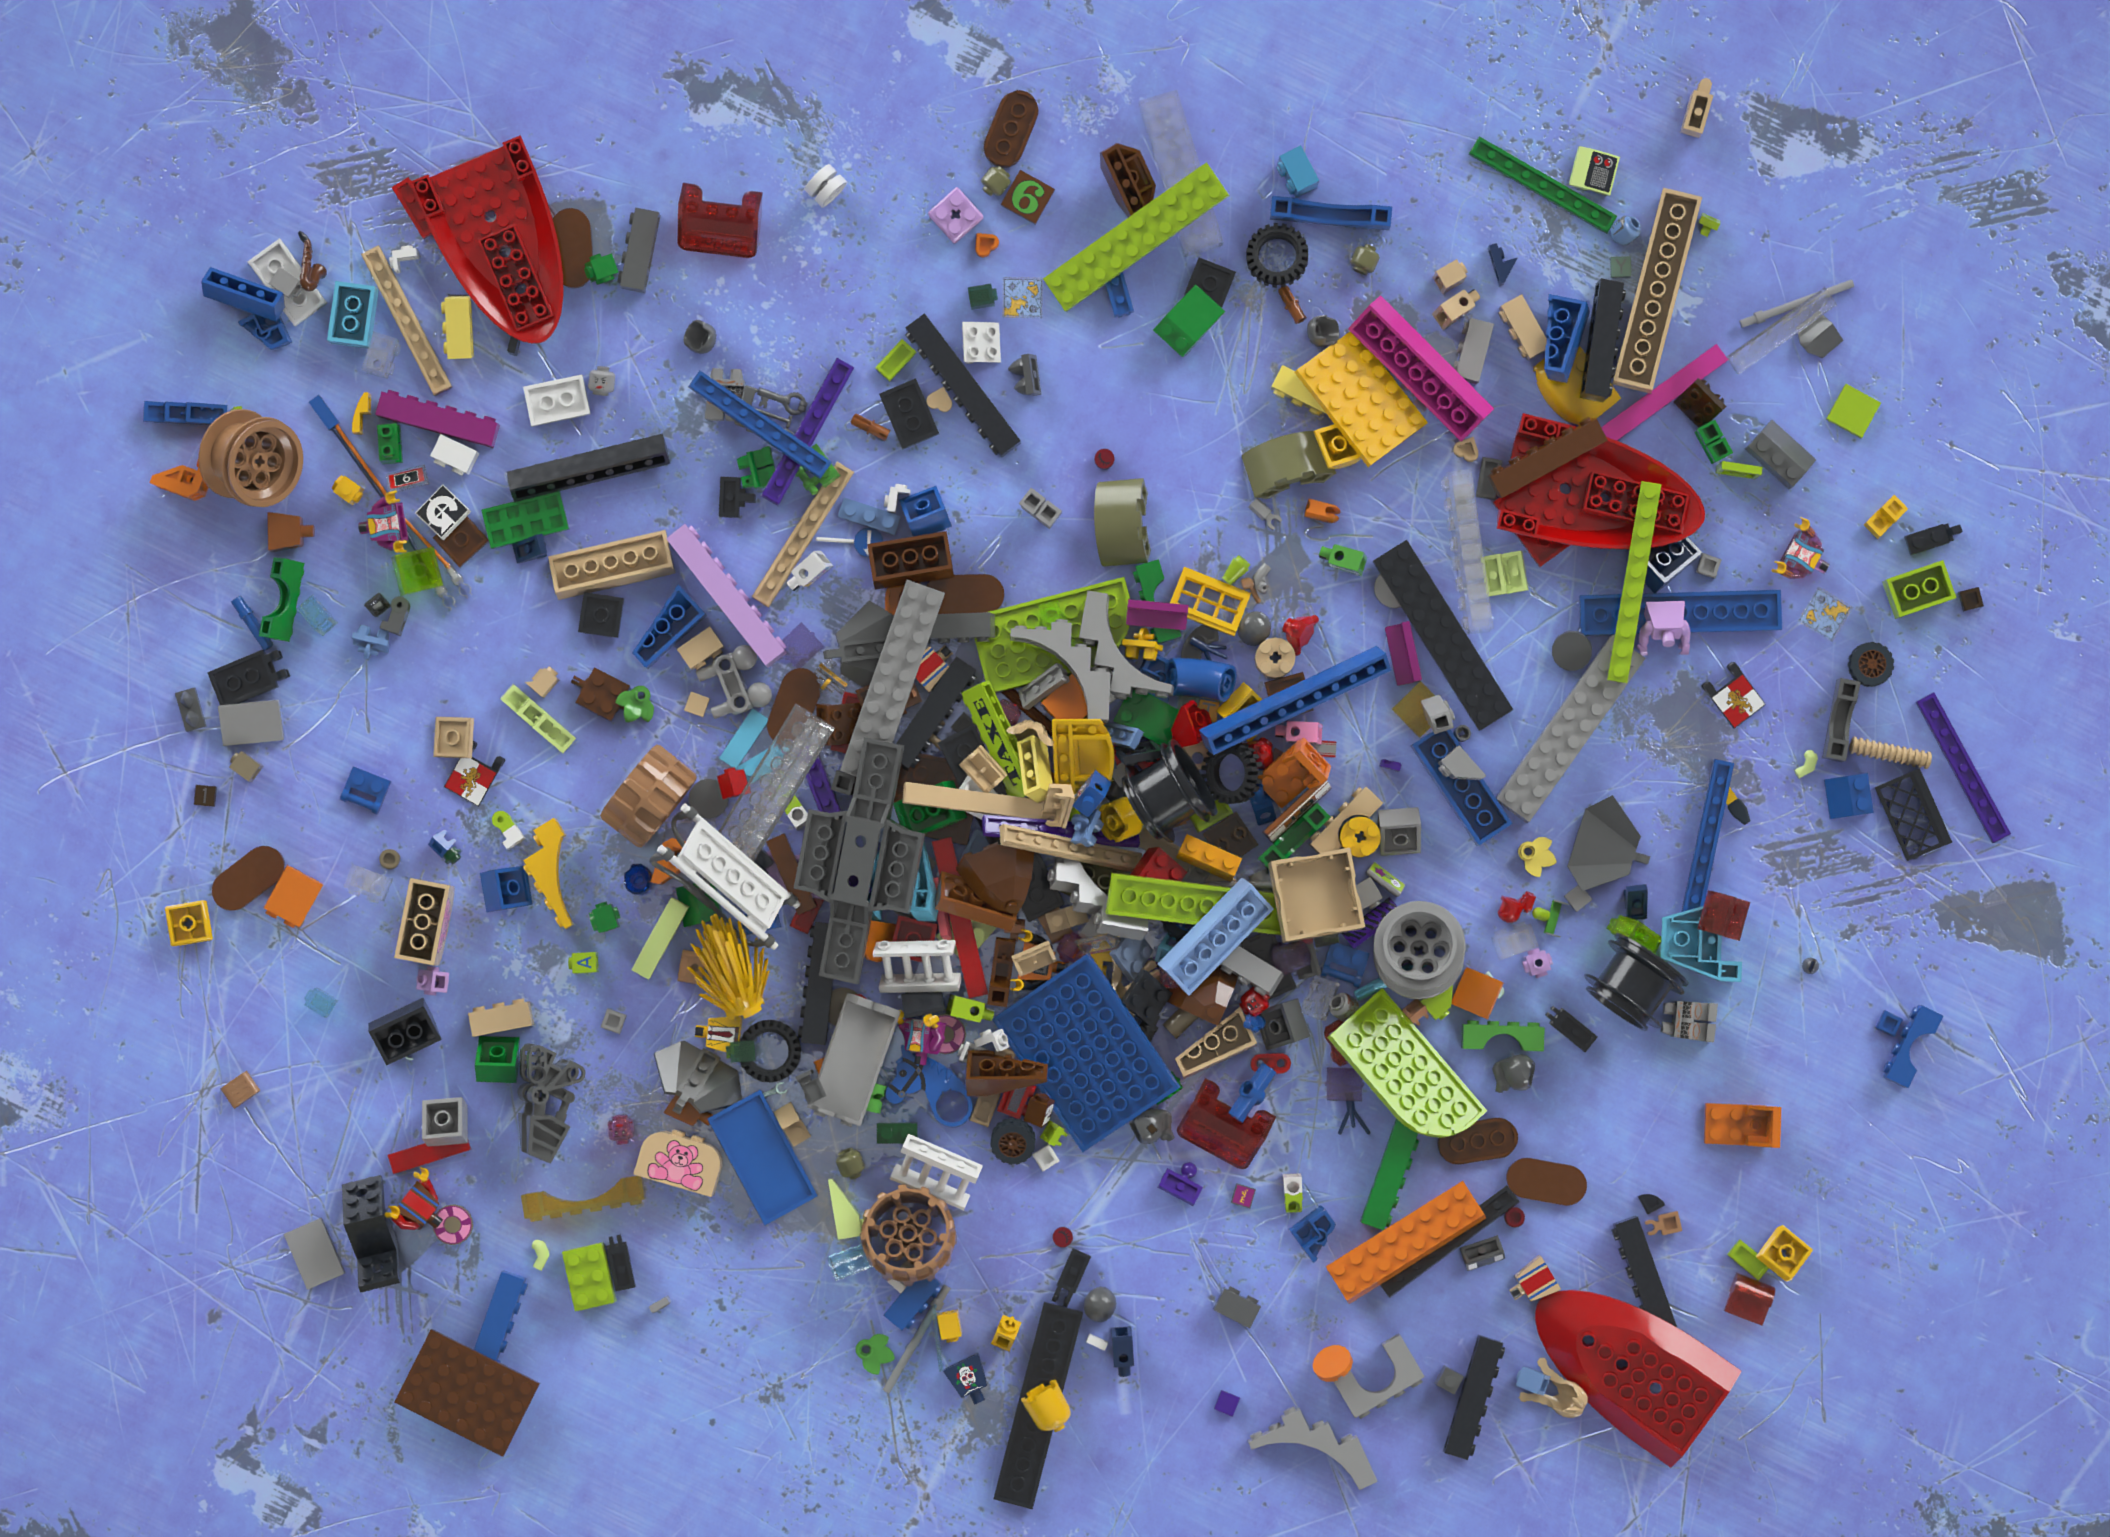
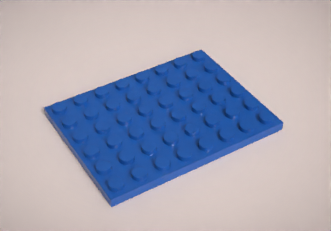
[992,953,1180,1153]

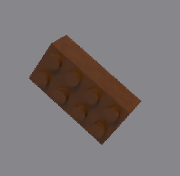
[867,531,954,590]

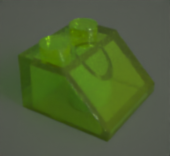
[391,546,443,596]

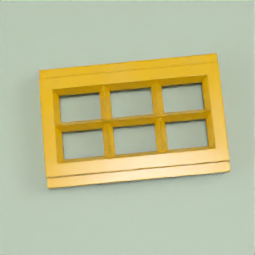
[1170,567,1251,637]

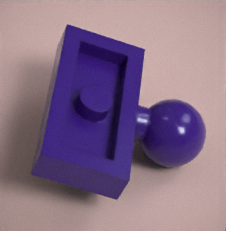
[1158,1162,1203,1206]

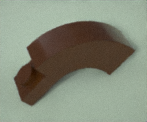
[987,937,1016,1007]

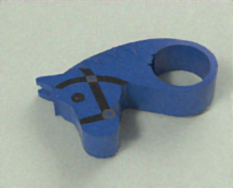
[886,1045,973,1128]

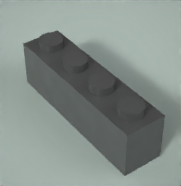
[618,208,661,293]
[927,612,995,644]

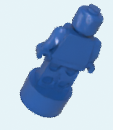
[1243,1014,1266,1033]

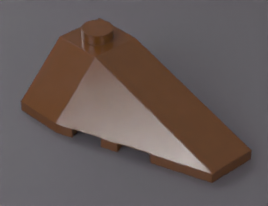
[966,1050,1048,1096]

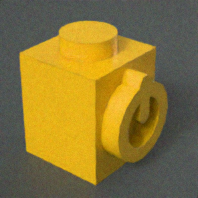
[332,475,364,506]
[991,1315,1021,1352]

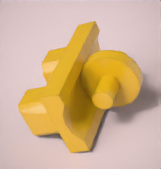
[1122,628,1163,661]

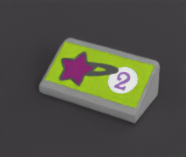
[1365,862,1405,897]

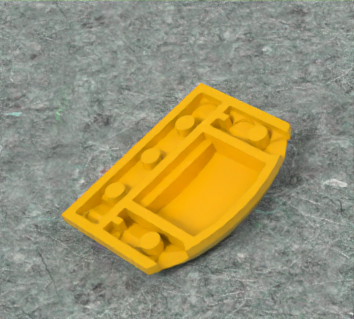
[1533,346,1621,425]
[1052,719,1114,795]

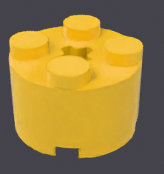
[1099,797,1143,842]
[1339,817,1381,858]

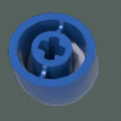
[1168,658,1237,702]

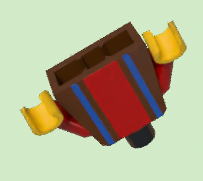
[384,1167,443,1230]

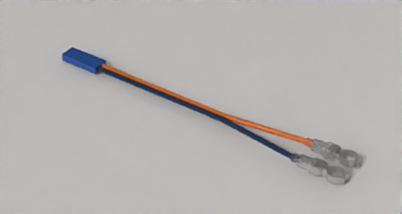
[309,395,472,610]

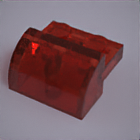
[1698,890,1750,941]
[1723,1272,1775,1326]

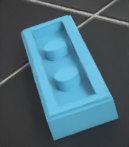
[719,708,768,769]

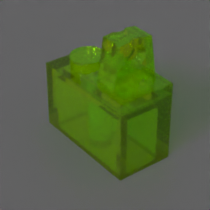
[1606,915,1661,954]

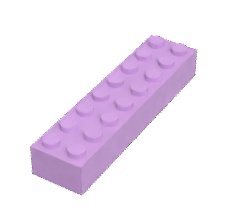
[666,524,787,668]

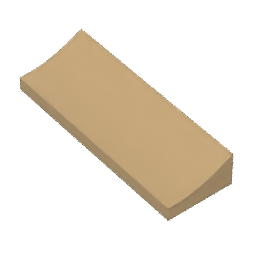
[548,530,676,600]

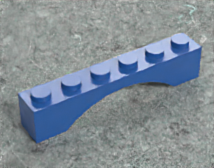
[1270,196,1392,230]

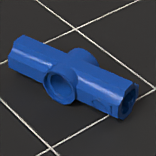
[1228,1063,1276,1123]

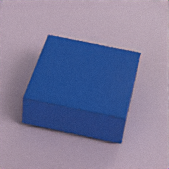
[1875,1010,1903,1037]

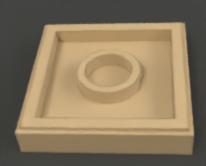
[433,717,474,758]

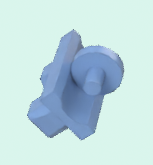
[352,625,390,660]
[1071,809,1104,847]

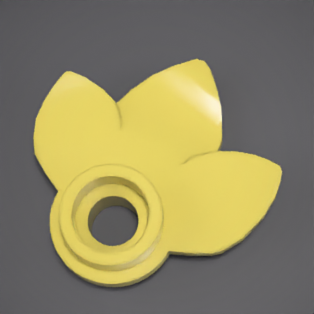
[1518,837,1557,877]

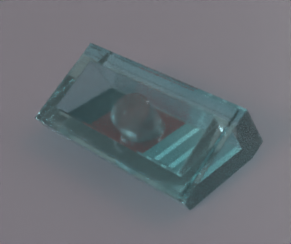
[828,1244,873,1280]

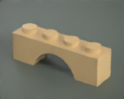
[1309,787,1383,854]

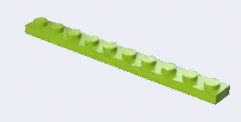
[1607,481,1662,684]

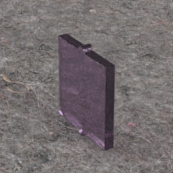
[782,622,824,668]
[1325,1067,1364,1101]

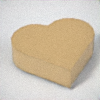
[926,387,952,412]
[1453,437,1479,462]

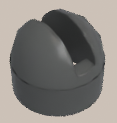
[1453,725,1471,742]
[1802,958,1819,974]

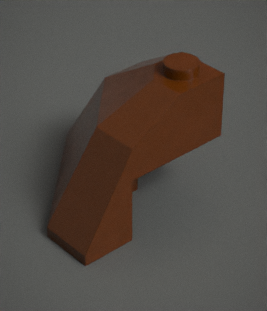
[956,842,1034,914]
[1167,965,1238,1026]

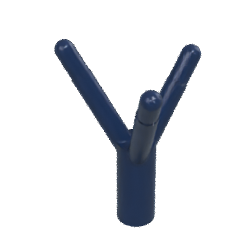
[1189,636,1228,661]
[1338,1093,1371,1135]

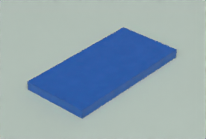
[707,1090,818,1226]

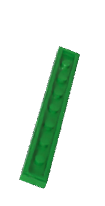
[1468,136,1617,234]

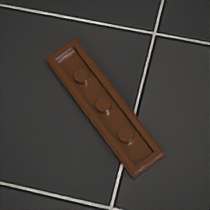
[766,833,817,915]

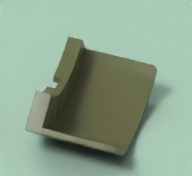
[1242,431,1336,499]
[1094,478,1151,566]

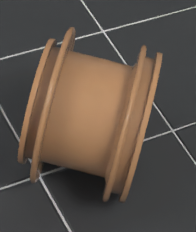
[198,409,303,507]

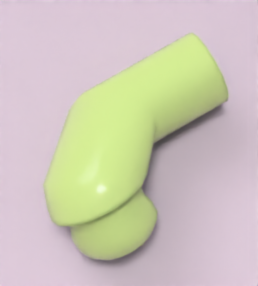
[1794,750,1818,779]
[532,1240,549,1271]

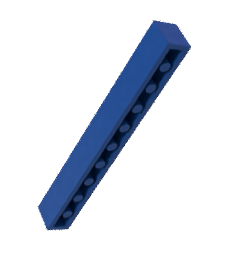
[1199,646,1391,755]

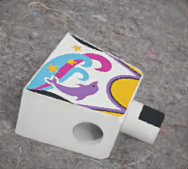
[787,551,833,591]

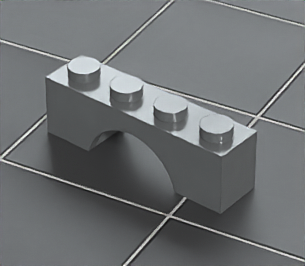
[1822,678,1861,762]

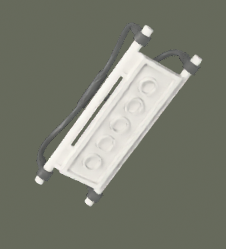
[649,803,801,950]

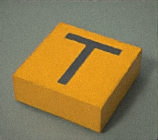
[1198,699,1219,722]

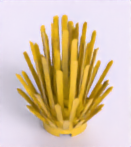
[687,914,770,1020]

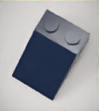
[1645,537,1702,594]

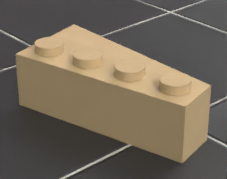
[1175,1007,1257,1079]

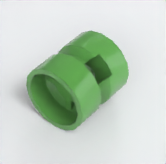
[866,1083,887,1114]

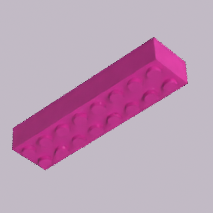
[1348,295,1494,442]

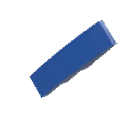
[143,401,227,425]

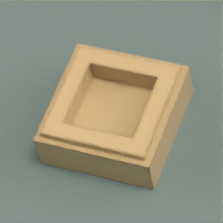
[684,692,710,717]

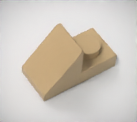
[1045,905,1089,933]
[774,1102,811,1147]

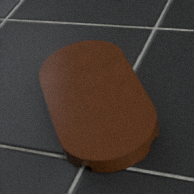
[984,90,1039,168]
[553,208,593,288]
[927,574,1004,614]
[767,668,821,746]
[212,846,285,911]
[1437,1118,1518,1165]
[1506,1158,1587,1206]

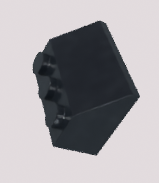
[368,998,442,1066]

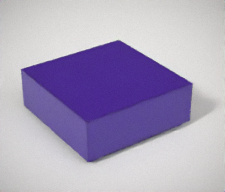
[1214,1390,1240,1417]

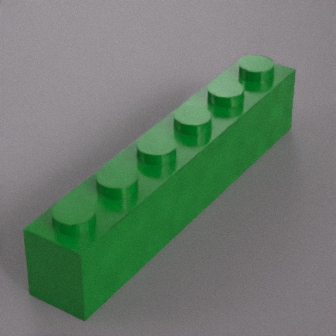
[1360,1118,1419,1230]

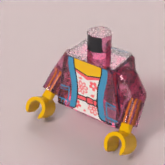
[1771,517,1830,579]

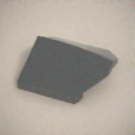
[1796,310,1843,358]

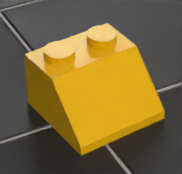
[1313,424,1361,469]
[1216,682,1262,742]

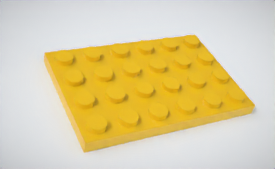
[1294,332,1428,467]

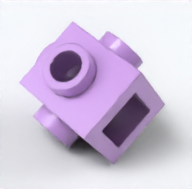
[1522,948,1553,978]
[416,966,449,996]

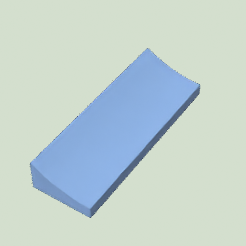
[1158,877,1273,995]

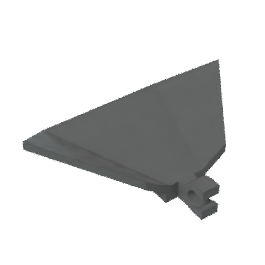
[823,600,894,687]
[1567,795,1651,891]
[654,1041,742,1115]

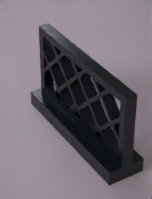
[1875,768,1952,861]

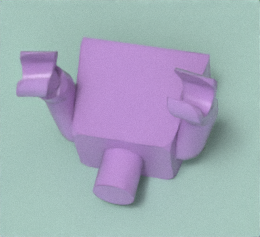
[1637,601,1690,656]

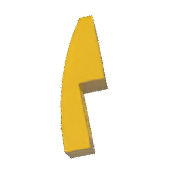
[352,392,371,435]
[1864,495,1908,539]

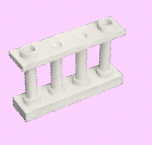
[873,939,962,993]
[890,1134,983,1211]

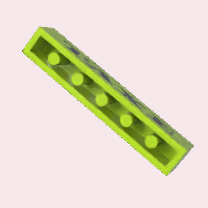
[961,680,1026,798]

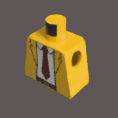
[695,1016,742,1055]

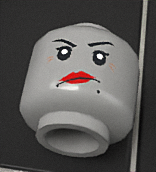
[588,366,615,396]

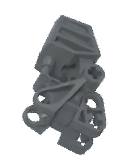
[517,1043,586,1163]

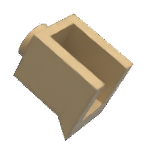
[525,666,559,698]

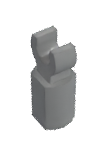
[1248,498,1282,530]

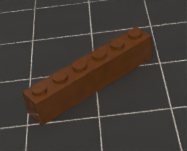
[1487,417,1608,498]

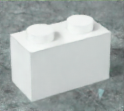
[430,434,479,476]

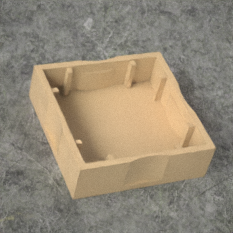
[1268,848,1365,943]

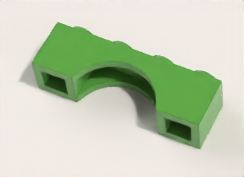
[1461,1020,1545,1051]

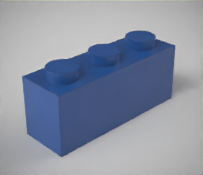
[883,1278,941,1331]

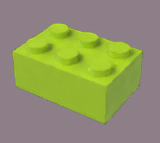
[1882,560,1957,619]
[562,1242,617,1311]

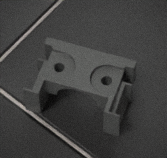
[796,1069,827,1104]

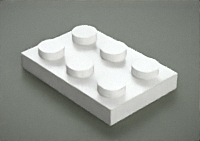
[523,375,591,427]

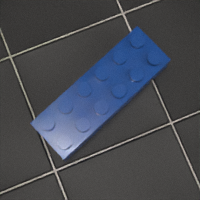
[1411,729,1513,846]

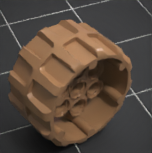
[600,745,697,848]
[860,1184,957,1286]

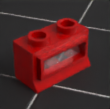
[997,1085,1036,1119]

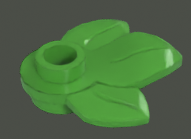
[616,686,654,722]
[856,1334,895,1375]

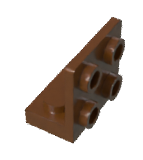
[816,703,862,746]

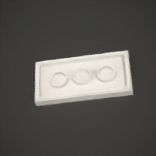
[248,238,327,327]

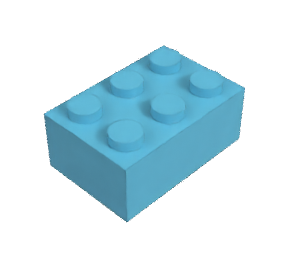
[327,281,379,349]

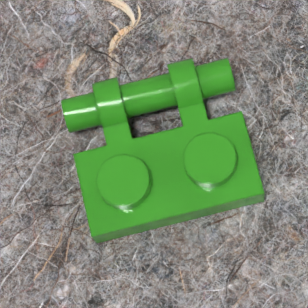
[795,444,841,495]

